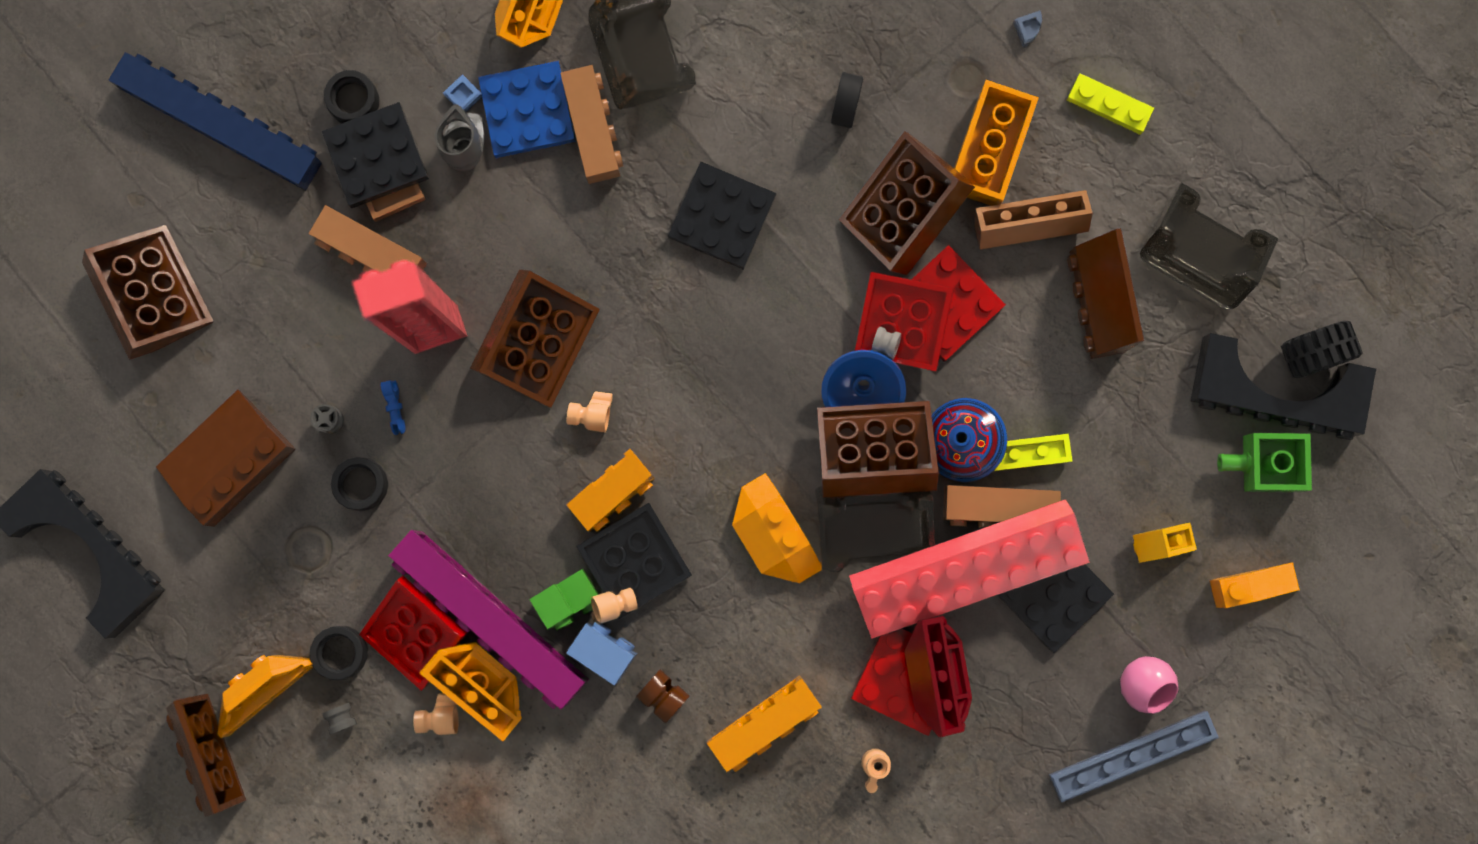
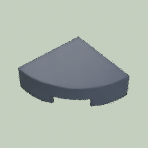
[1013,11,1042,47]

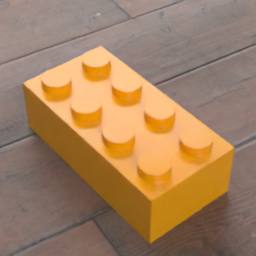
[954,80,1039,206]

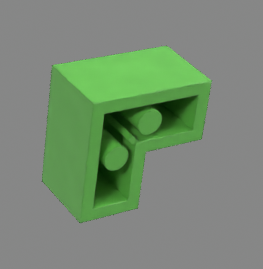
[529,569,599,631]

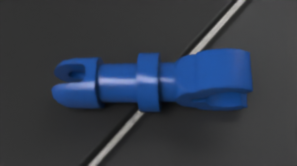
[381,380,406,435]

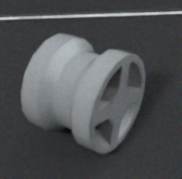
[871,327,901,360]

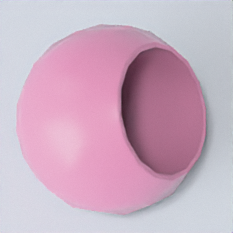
[1120,656,1178,714]

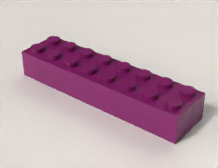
[388,529,589,709]

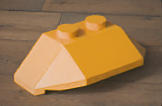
[495,0,563,48]
[732,473,823,583]
[420,642,522,741]
[217,655,313,738]

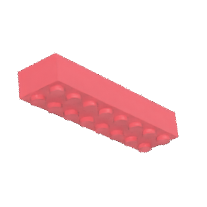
[353,260,467,354]
[849,499,1090,639]

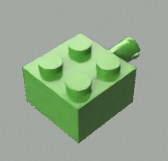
[1217,433,1312,492]

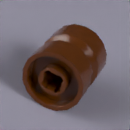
[636,669,690,724]

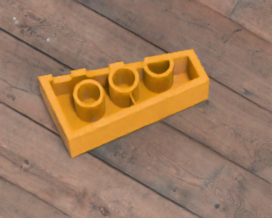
[707,675,822,772]

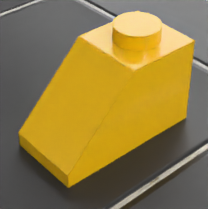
[1133,523,1197,563]

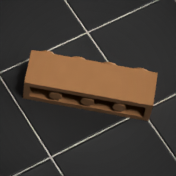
[560,65,624,184]
[974,190,1093,249]
[309,205,427,273]
[943,485,1061,528]

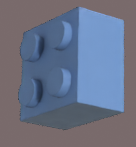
[566,622,637,685]

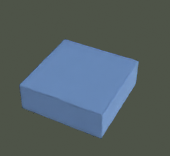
[443,74,482,112]

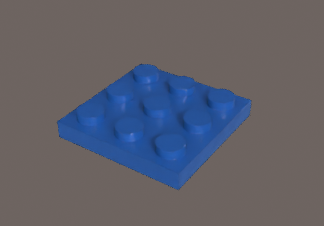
[478,61,576,158]

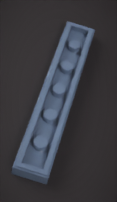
[1049,711,1219,802]

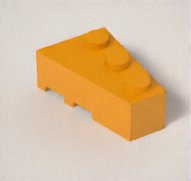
[567,449,655,532]

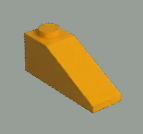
[1209,562,1300,608]

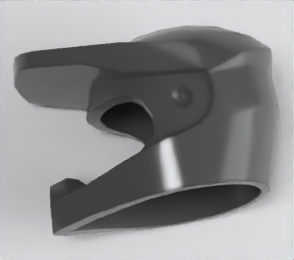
[435,104,485,171]

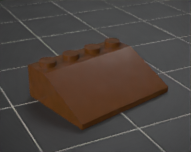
[839,131,975,275]
[82,225,213,360]
[1067,228,1144,359]
[470,269,600,408]
[156,390,296,527]
[817,401,939,497]
[166,694,246,817]

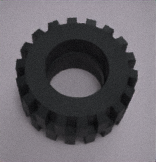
[1281,321,1363,378]

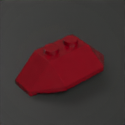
[904,616,972,737]

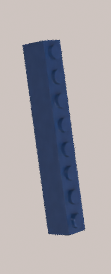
[108,52,322,191]

